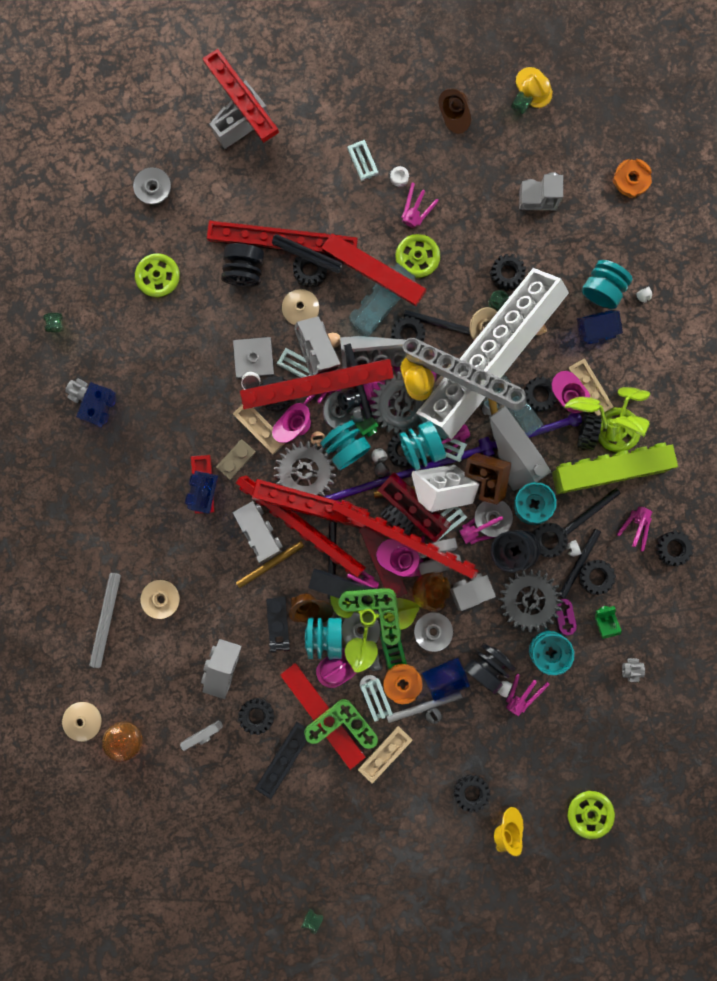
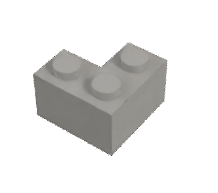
[519,172,563,211]
[450,573,496,611]
[201,639,242,699]

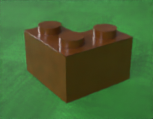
[464,453,512,505]

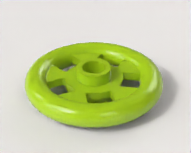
[396,234,440,278]
[135,253,180,297]
[598,407,641,452]
[568,791,615,839]

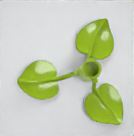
[564,387,650,442]
[330,595,420,673]

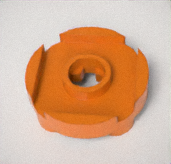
[613,159,652,198]
[383,664,423,704]

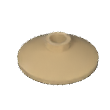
[282,289,319,325]
[469,307,498,341]
[141,580,180,619]
[62,702,102,742]

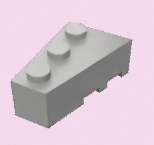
[210,80,269,149]
[294,316,340,376]
[232,501,283,564]

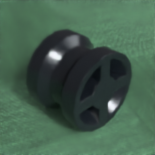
[337,388,361,411]

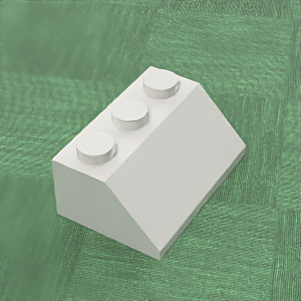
[412,464,479,512]

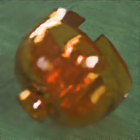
[413,572,450,612]
[102,721,142,762]

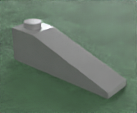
[340,336,417,369]
[489,406,551,491]

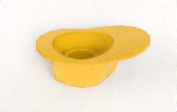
[516,67,552,108]
[401,358,435,401]
[494,807,523,856]

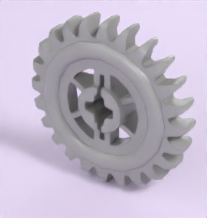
[274,441,336,497]

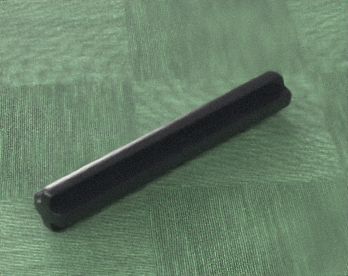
[272,234,343,273]

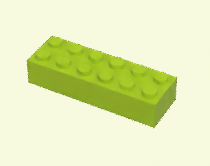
[552,442,678,495]

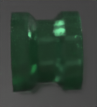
[511,91,533,115]
[489,290,509,311]
[43,313,64,333]
[301,908,324,935]

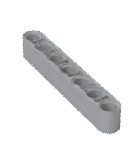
[403,338,526,411]

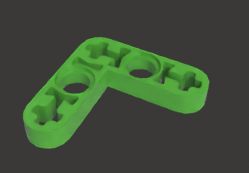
[339,588,401,645]
[304,699,378,749]

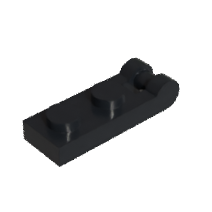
[266,597,290,653]

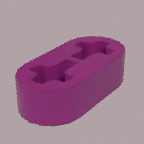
[555,599,576,635]

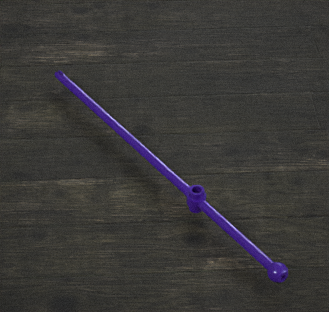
[296,413,582,513]

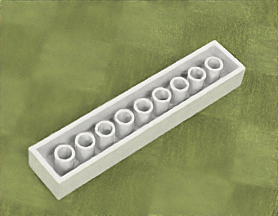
[416,268,569,440]

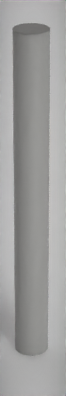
[386,691,462,723]

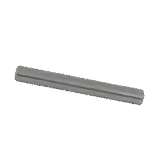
[90,573,121,668]

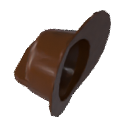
[438,88,471,134]
[289,593,334,624]

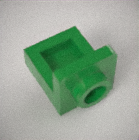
[351,409,379,437]
[595,606,622,639]

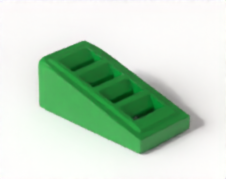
[380,628,407,669]

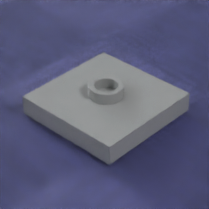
[233,337,274,379]
[180,720,223,751]

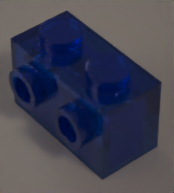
[577,310,623,344]
[76,382,116,428]
[185,471,218,514]
[422,658,470,702]

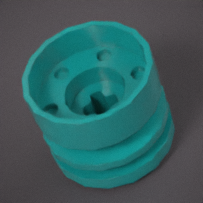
[581,260,633,309]
[320,420,371,470]
[399,421,446,471]
[514,482,557,525]
[305,618,342,659]
[529,631,574,675]

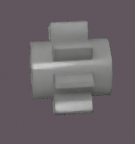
[65,378,90,403]
[622,658,645,682]

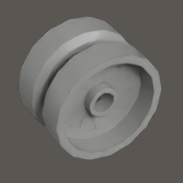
[417,538,461,575]

